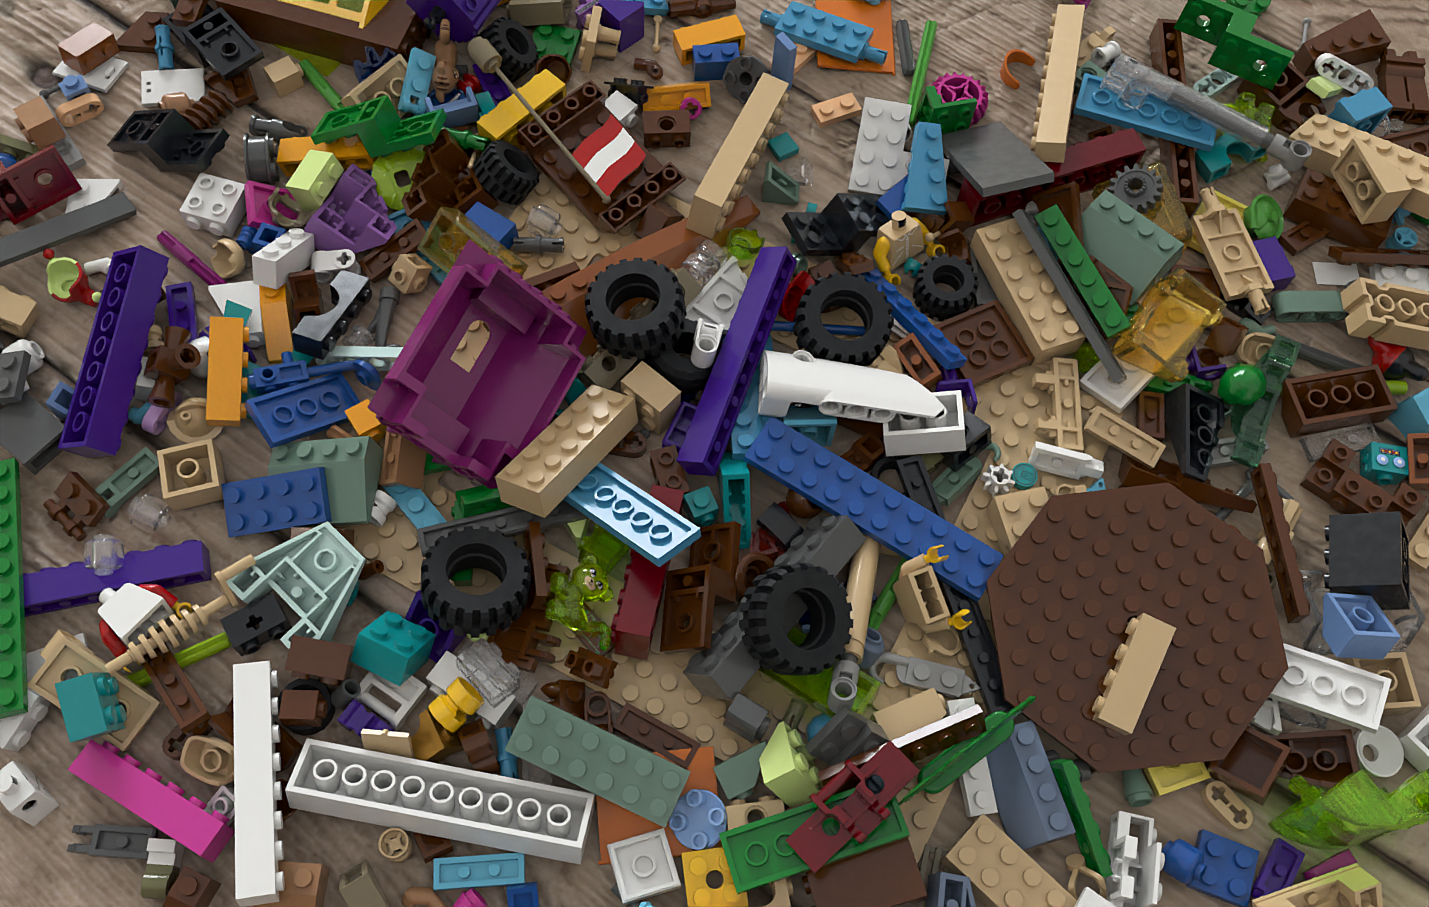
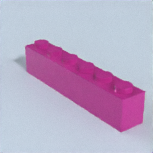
[67,739,235,863]

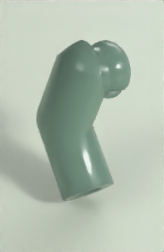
[1239,318,1276,335]

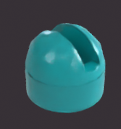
[904,257,923,278]

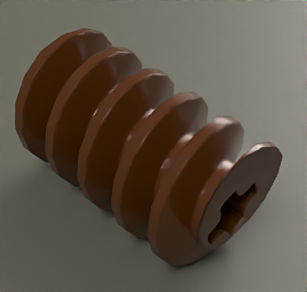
[181,90,234,130]

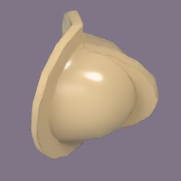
[166,397,223,443]

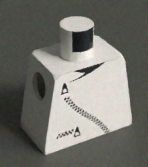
[0,761,59,826]

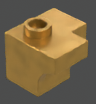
[411,709,464,763]

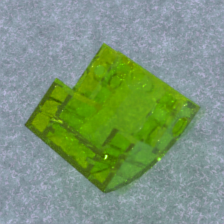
[1268,769,1429,850]

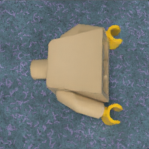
[893,545,973,633]

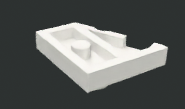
[65,179,123,214]

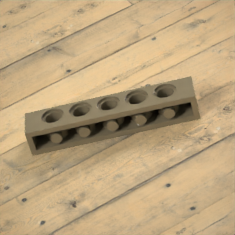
[577,267,703,390]

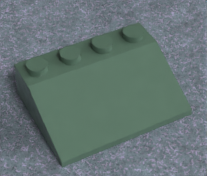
[1081,190,1184,308]
[268,436,384,529]

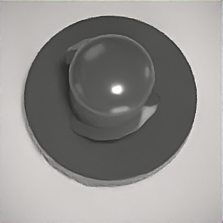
[723,55,768,103]

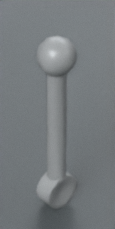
[1297,17,1312,52]

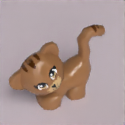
[432,19,460,103]

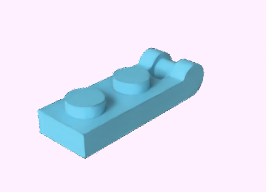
[398,47,436,116]

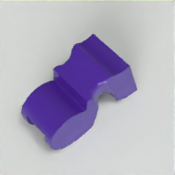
[337,699,395,740]

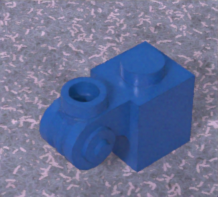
[235,222,287,254]

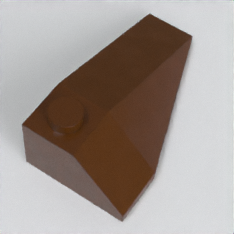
[1266,729,1362,789]

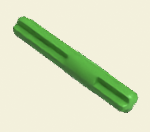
[299,59,345,110]
[868,557,908,630]

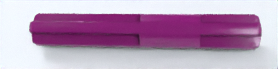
[157,230,227,286]

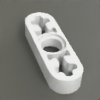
[1314,53,1374,94]

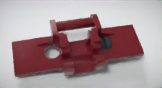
[785,740,920,873]

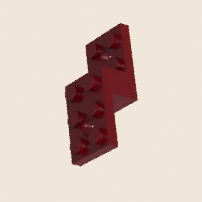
[0,144,82,225]

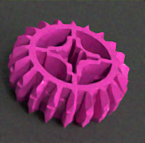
[931,72,989,128]

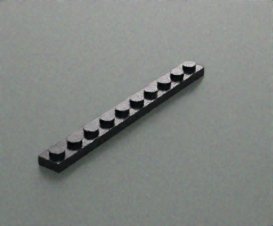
[894,455,1013,716]

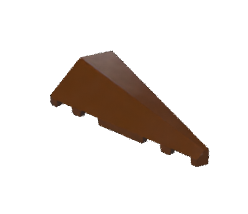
[1118,453,1258,513]

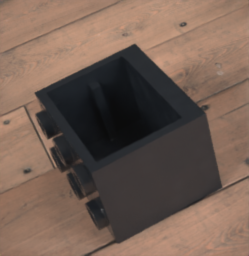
[1324,511,1410,610]

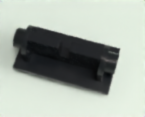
[604,78,654,105]

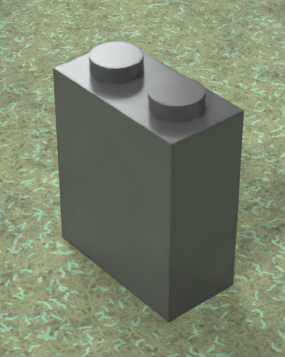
[0,392,64,475]

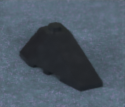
[1164,383,1225,483]

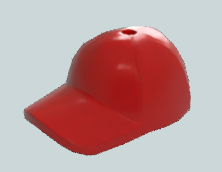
[778,271,815,322]

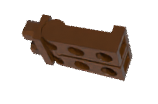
[1375,49,1429,125]

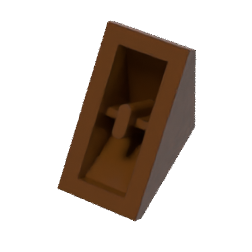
[634,202,684,239]

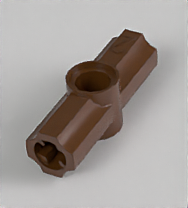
[668,0,736,19]

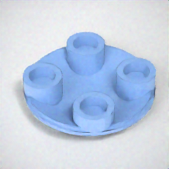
[669,789,727,850]

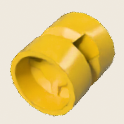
[428,676,485,733]

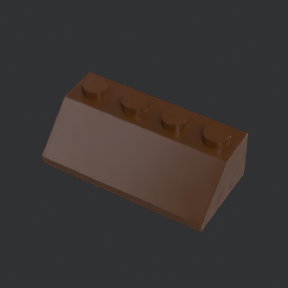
[1281,364,1398,438]

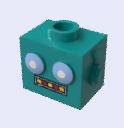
[1359,441,1409,485]

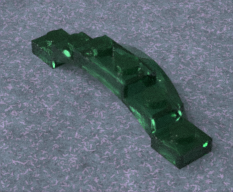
[1230,334,1301,469]

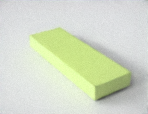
[1306,76,1344,99]

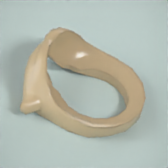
[922,626,962,658]

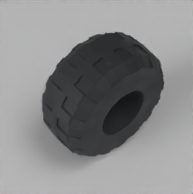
[646,319,722,393]

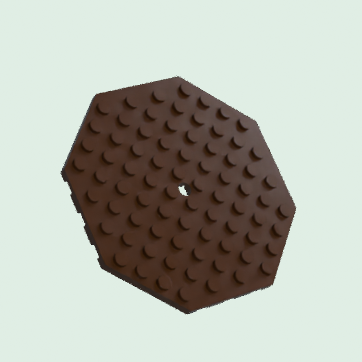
[985,483,1288,773]

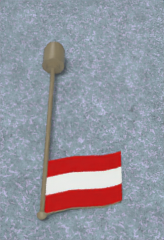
[467,37,646,204]

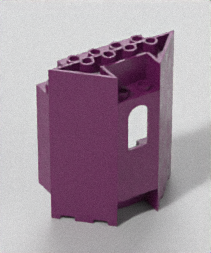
[368,239,587,489]

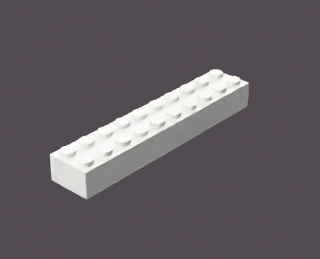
[285,738,595,865]

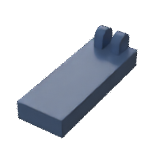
[771,32,797,91]

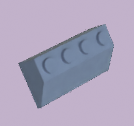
[986,720,1076,851]

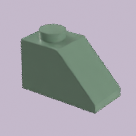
[713,739,768,800]

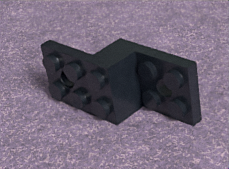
[162,3,265,81]
[107,109,230,172]
[781,193,890,256]

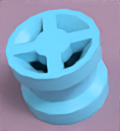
[1385,227,1418,249]

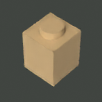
[263,56,304,98]

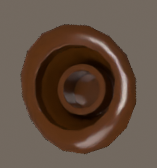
[734,552,774,598]

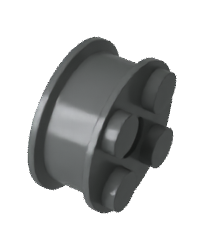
[243,133,280,186]

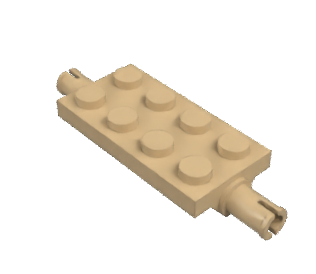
[1189,187,1274,315]

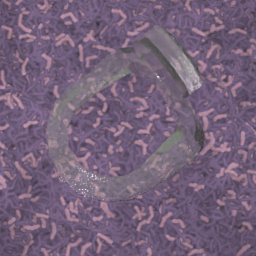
[1378,115,1403,137]

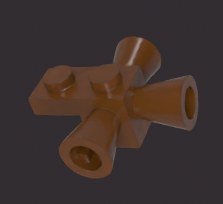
[143,326,201,408]

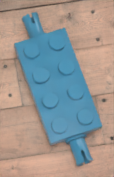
[760,1,888,66]

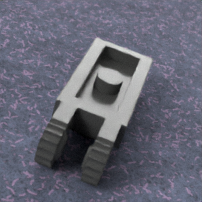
[67,824,159,860]

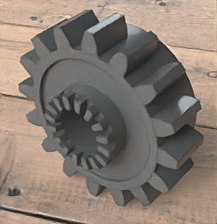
[1108,164,1163,214]

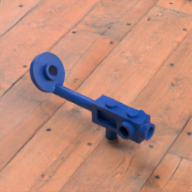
[248,351,382,394]

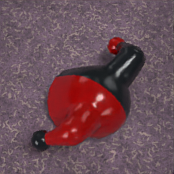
[1367,336,1429,382]

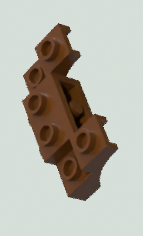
[1300,438,1426,527]

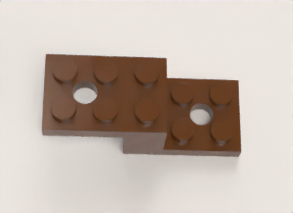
[660,521,741,654]

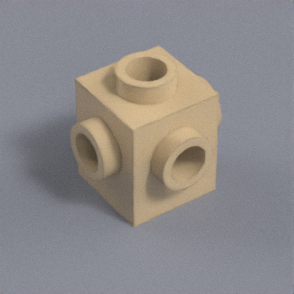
[388,253,433,294]

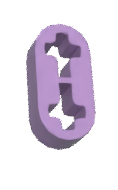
[141,391,182,435]

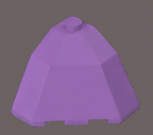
[304,164,397,254]

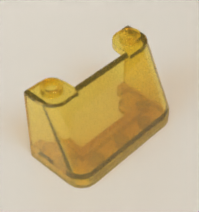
[1111,267,1227,383]

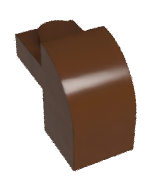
[288,269,324,325]

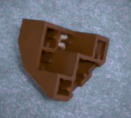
[401,128,499,225]

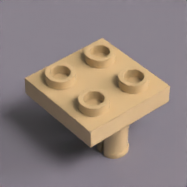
[578,5,621,72]

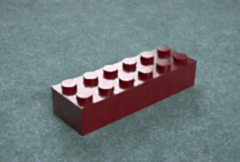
[610,484,684,660]

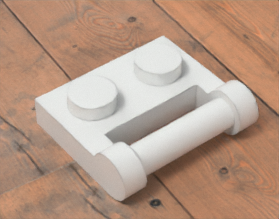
[355,671,429,730]

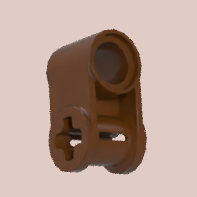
[584,691,614,734]

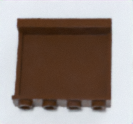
[787,801,928,907]

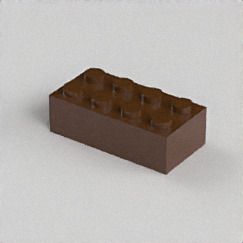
[1283,168,1396,248]

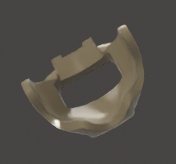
[268,187,316,229]

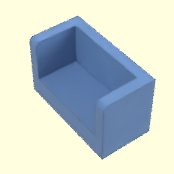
[424,86,479,128]

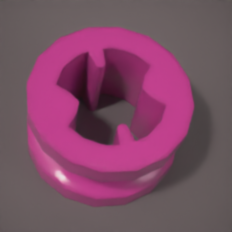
[680,97,702,119]

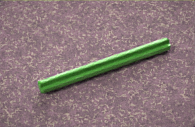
[907,20,938,128]

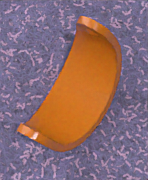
[1000,49,1035,89]

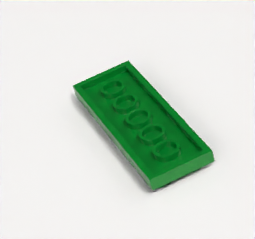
[719,788,910,894]

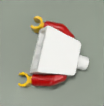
[98,583,193,673]

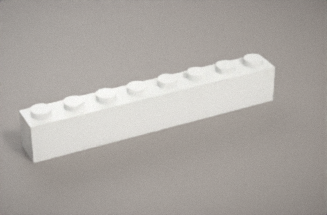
[233,660,285,907]

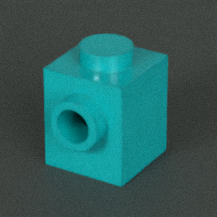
[683,486,719,527]

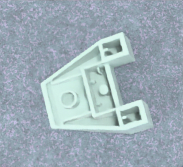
[226,521,366,649]

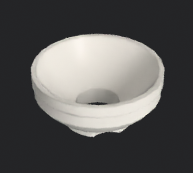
[1353,725,1404,778]

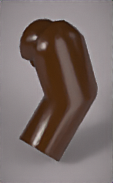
[634,58,663,80]
[358,560,384,580]

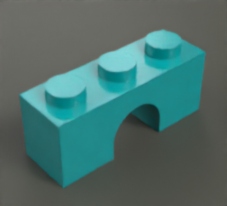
[1194,121,1267,184]

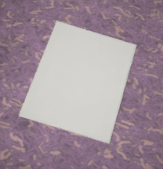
[1312,262,1359,285]

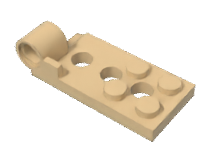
[27,629,163,752]

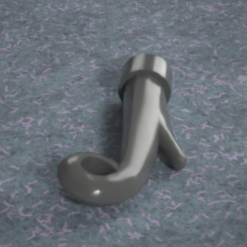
[364,286,402,360]

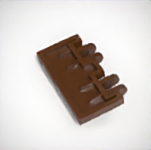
[481,563,579,673]

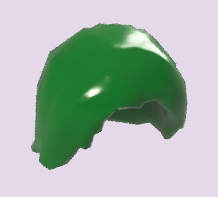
[1217,363,1267,405]

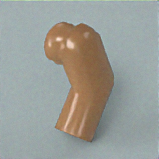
[401,886,448,907]

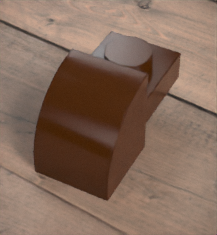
[840,430,886,473]

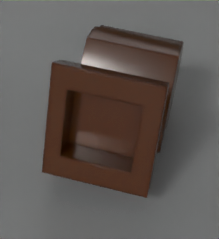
[457,718,500,774]

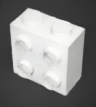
[179,173,246,237]

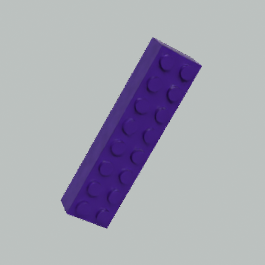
[58,245,169,458]

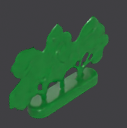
[898,696,1036,806]

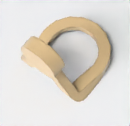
[1066,853,1107,900]

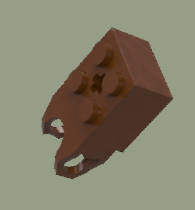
[1236,62,1327,135]

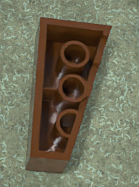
[1292,9,1391,77]

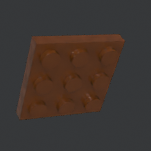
[933,299,1035,388]

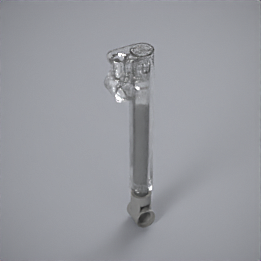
[1099,52,1312,172]

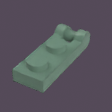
[95,447,160,518]

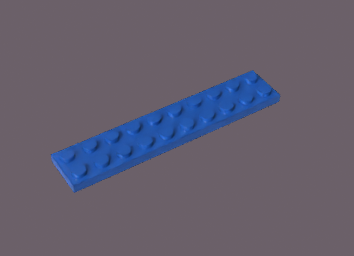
[743,416,1004,602]

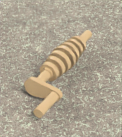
[104,554,256,675]

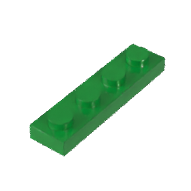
[1049,759,1113,878]

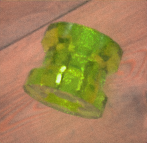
[1073,343,1101,373]

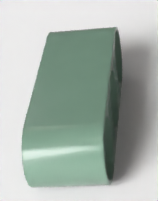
[1271,290,1346,323]

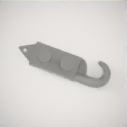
[868,652,980,699]

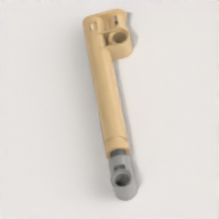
[827,532,898,713]

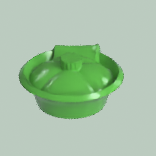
[1243,194,1284,240]

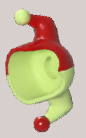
[43,248,101,308]

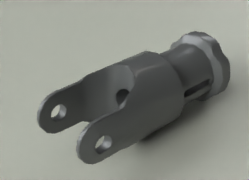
[249,114,308,141]

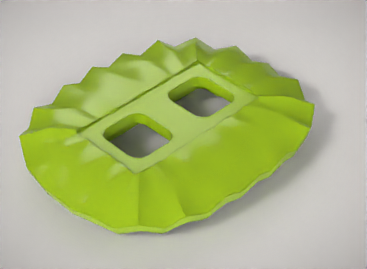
[371,144,425,210]

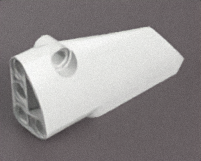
[758,350,945,423]

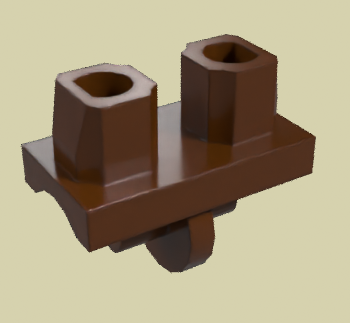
[564,647,618,690]

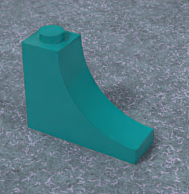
[717,452,752,549]

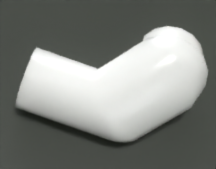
[84,257,111,275]

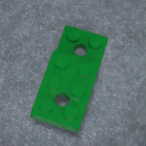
[1174,0,1294,90]
[310,95,447,158]

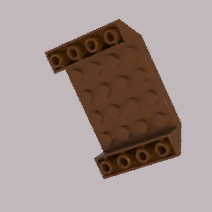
[518,79,686,234]

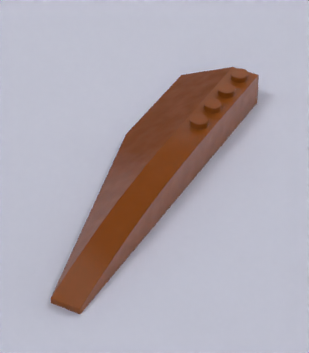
[541,195,761,358]

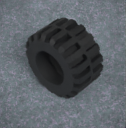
[478,16,539,82]
[473,140,540,205]
[912,254,979,321]

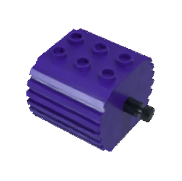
[405,0,501,43]

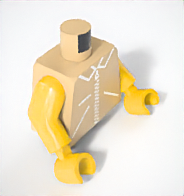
[872,210,945,285]

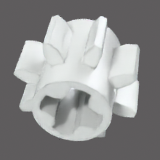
[980,464,1015,497]

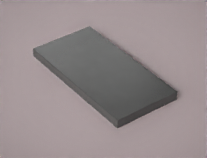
[942,121,1054,197]

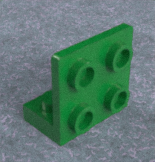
[917,85,978,134]

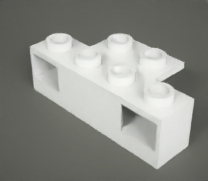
[1105,811,1165,907]

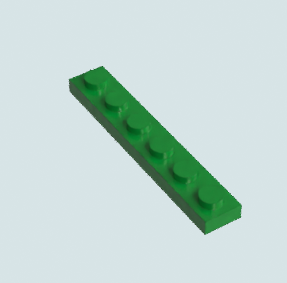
[1034,204,1131,340]

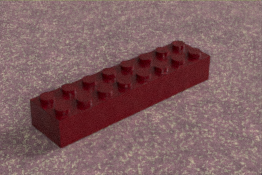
[956,128,1147,227]

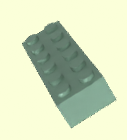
[505,696,691,828]

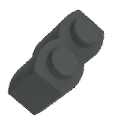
[723,692,771,744]

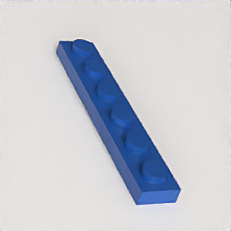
[853,268,967,370]

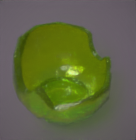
[726,227,765,260]

